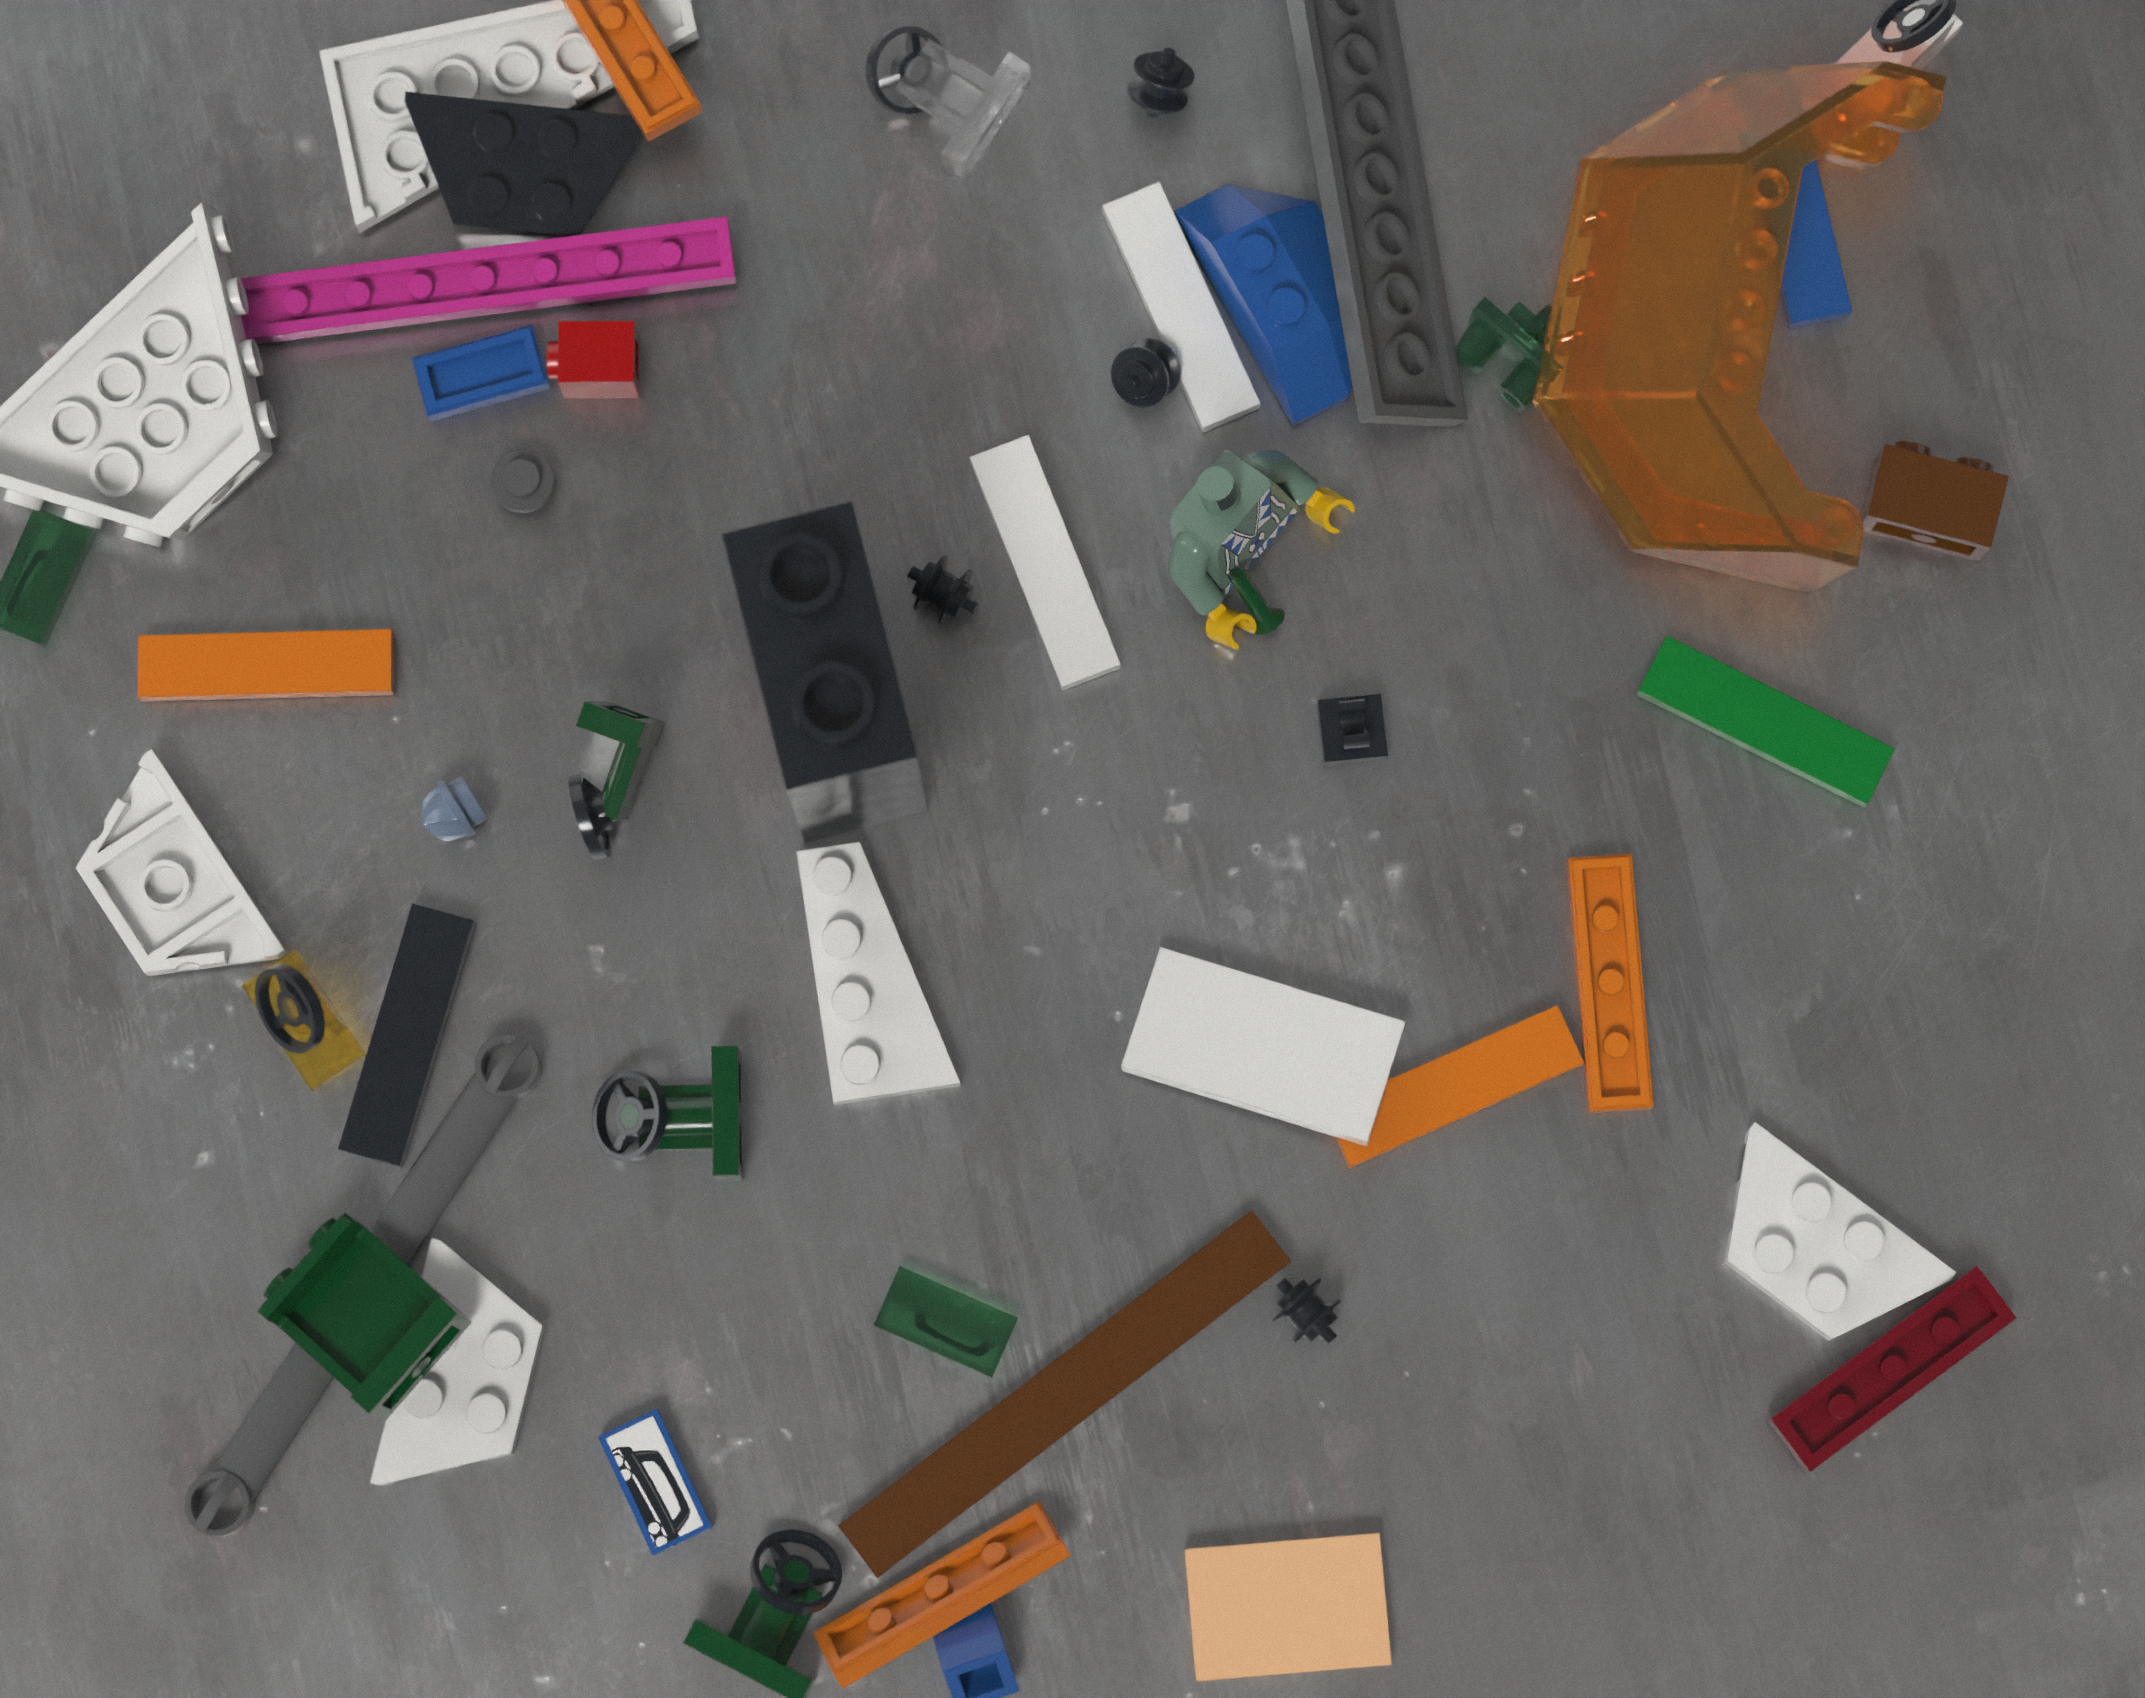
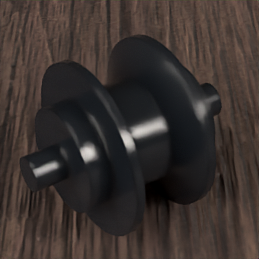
[1127,48,1195,118]
[1111,338,1181,408]
[907,555,979,625]
[1272,1277,1342,1345]

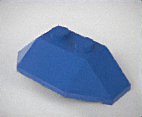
[1173,184,1352,427]

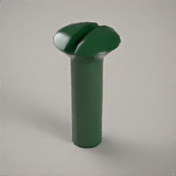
[1228,566,1285,635]

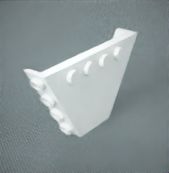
[0,202,278,547]

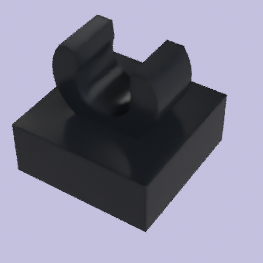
[1317,694,1388,767]

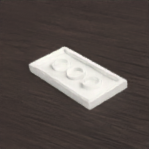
[1121,947,1406,1146]

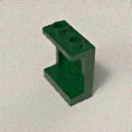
[258,1213,472,1421]

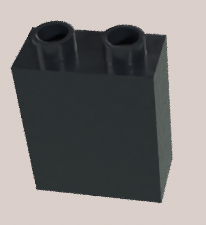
[722,501,928,843]

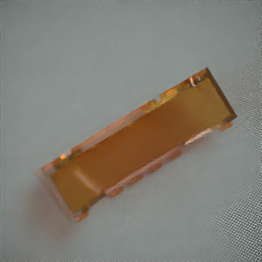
[1532,61,1947,594]

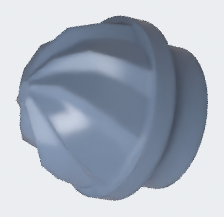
[422,776,487,841]

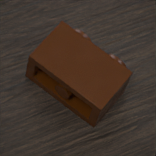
[1857,441,2009,562]

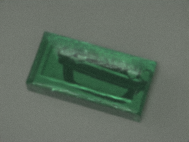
[0,509,96,649]
[874,1266,1018,1379]

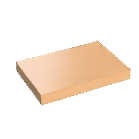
[1184,1533,1392,1682]

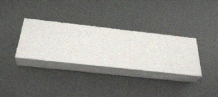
[1102,181,1260,433]
[970,435,1121,691]

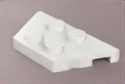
[75,749,288,976]
[1724,1122,1957,1341]
[370,1238,545,1486]

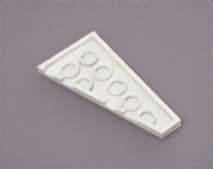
[319,0,699,234]

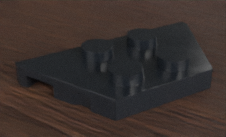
[404,92,643,236]

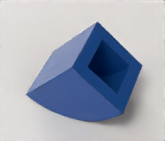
[933,1603,1019,1698]

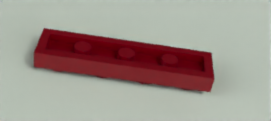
[1767,1266,2017,1473]

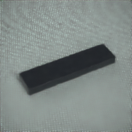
[338,903,476,1168]

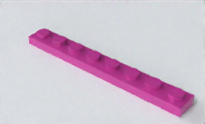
[240,216,737,344]

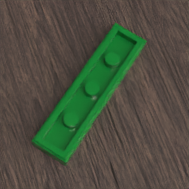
[1636,635,1895,808]

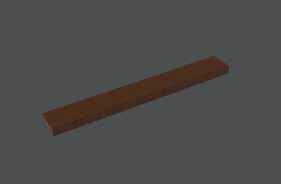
[838,1210,1291,1578]

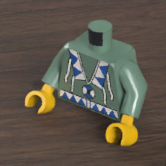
[1168,449,1355,650]

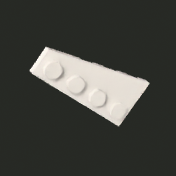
[797,842,961,1105]

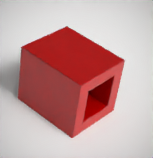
[547,321,640,398]

